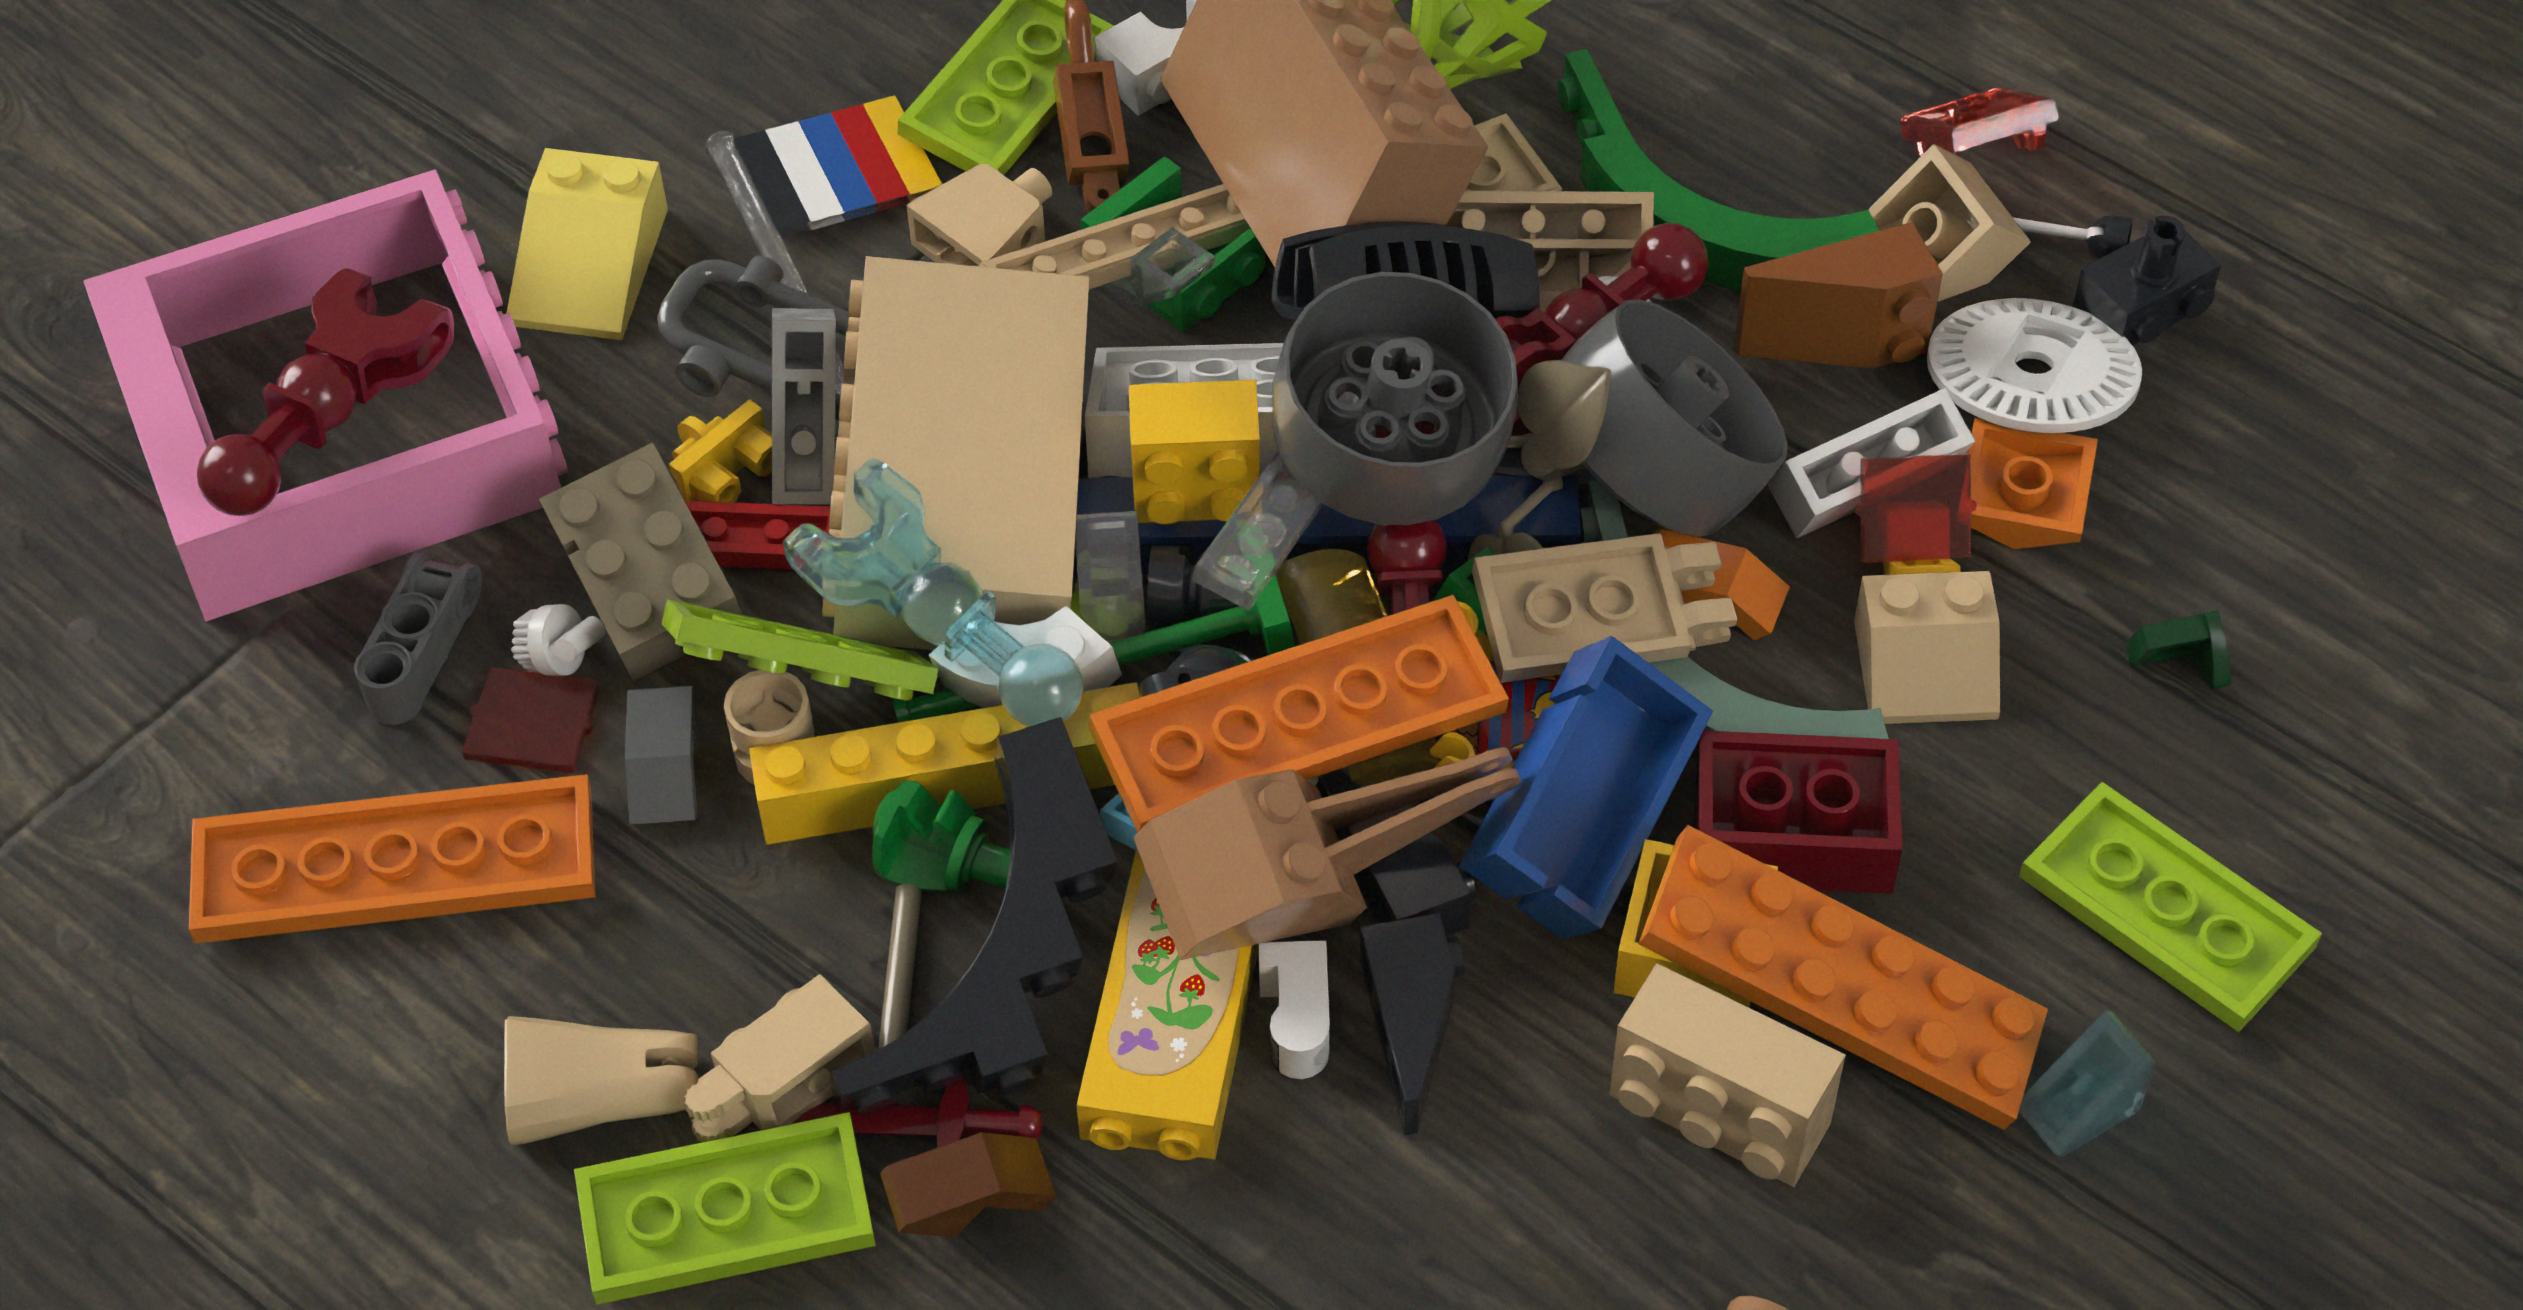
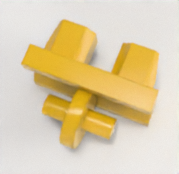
[669,399,772,503]

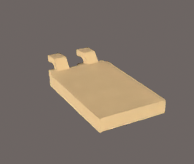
[1471,533,1738,683]

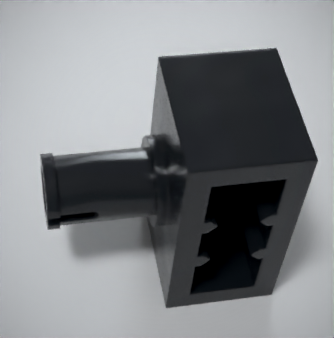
[2072,216,2221,346]

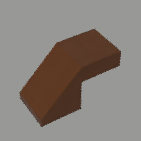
[880,1132,1056,1237]

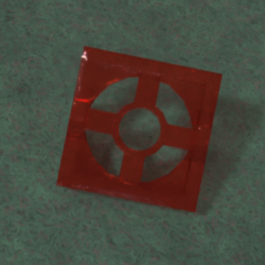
[1899,87,2059,157]

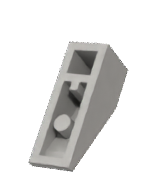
[772,308,836,505]

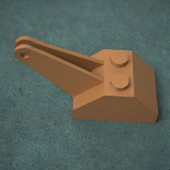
[1133,747,1521,960]

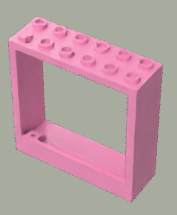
[83,169,568,622]

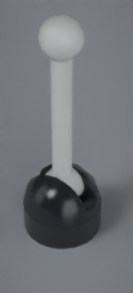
[2012,215,2133,259]

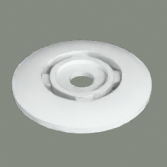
[1927,298,2142,433]

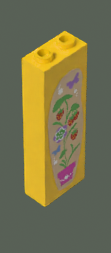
[1077,851,1259,1160]

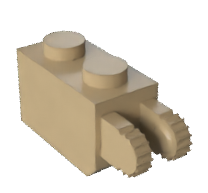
[683,974,877,1143]

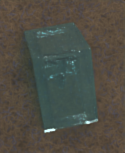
[2019,1010,2156,1157]

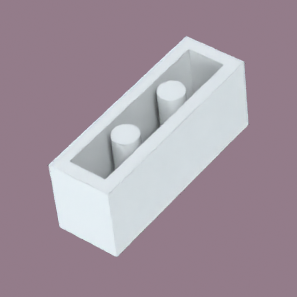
[1768,388,1975,538]

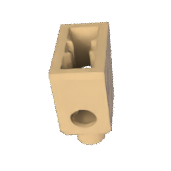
[907,164,1052,266]

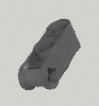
[354,551,482,725]

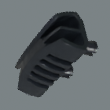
[1271,222,1540,320]

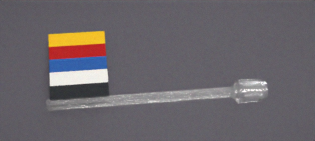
[705,95,942,395]

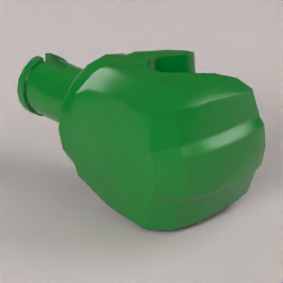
[872,781,1010,893]

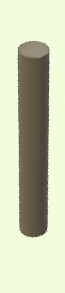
[878,884,922,1050]

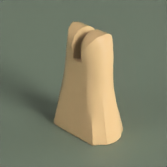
[505,1016,699,1146]

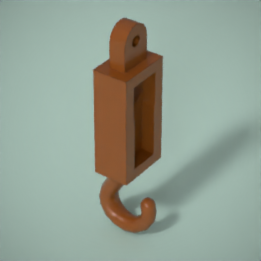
[1053,0,1129,212]

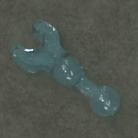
[783,459,1083,727]

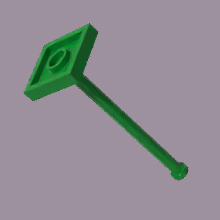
[892,521,1295,723]

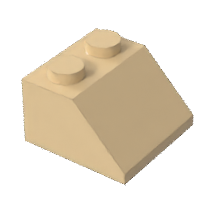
[1868,144,2031,302]
[1854,571,2000,724]

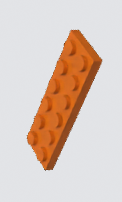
[1089,595,1509,832]
[189,774,596,944]
[1638,825,2048,1130]

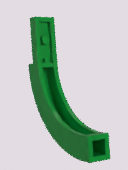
[1557,49,1880,292]

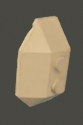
[1447,191,1654,313]

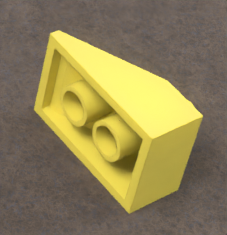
[506,148,668,340]

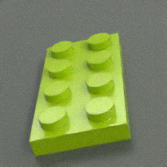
[897,0,1114,175]
[661,599,939,700]
[2019,782,2322,1032]
[574,1112,876,1305]

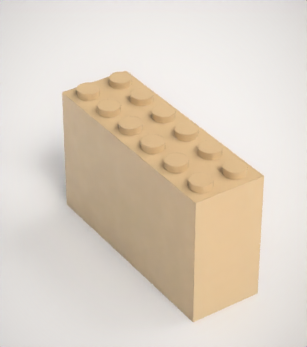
[822,256,1089,650]

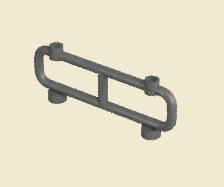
[657,256,1087,465]

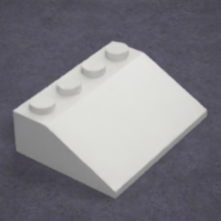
[1085,343,1292,478]

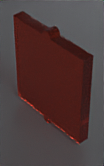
[1855,453,1977,563]
[462,667,600,773]

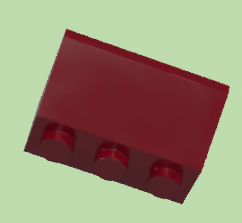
[1693,730,1902,894]

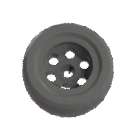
[1272,272,1518,525]
[1561,299,1788,537]

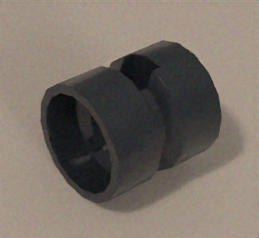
[1147,544,1242,627]

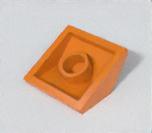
[1955,417,2098,549]

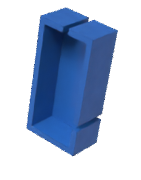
[1459,636,1713,940]

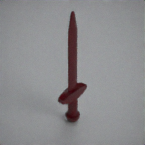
[748,1077,1043,1147]

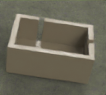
[539,442,743,681]

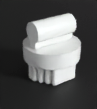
[511,604,605,676]

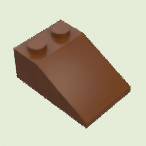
[1734,222,1943,368]

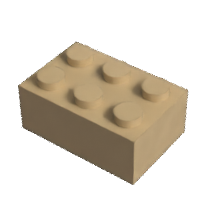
[1609,963,1846,1187]

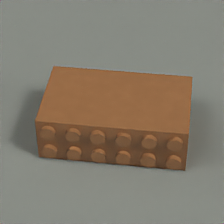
[1160,0,1489,267]

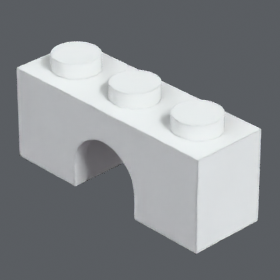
[1095,0,1197,116]

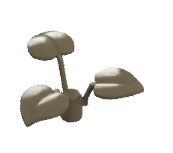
[1433,360,1611,561]

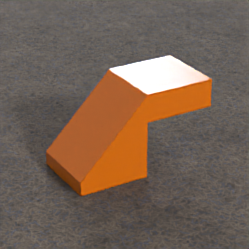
[1653,529,1790,641]

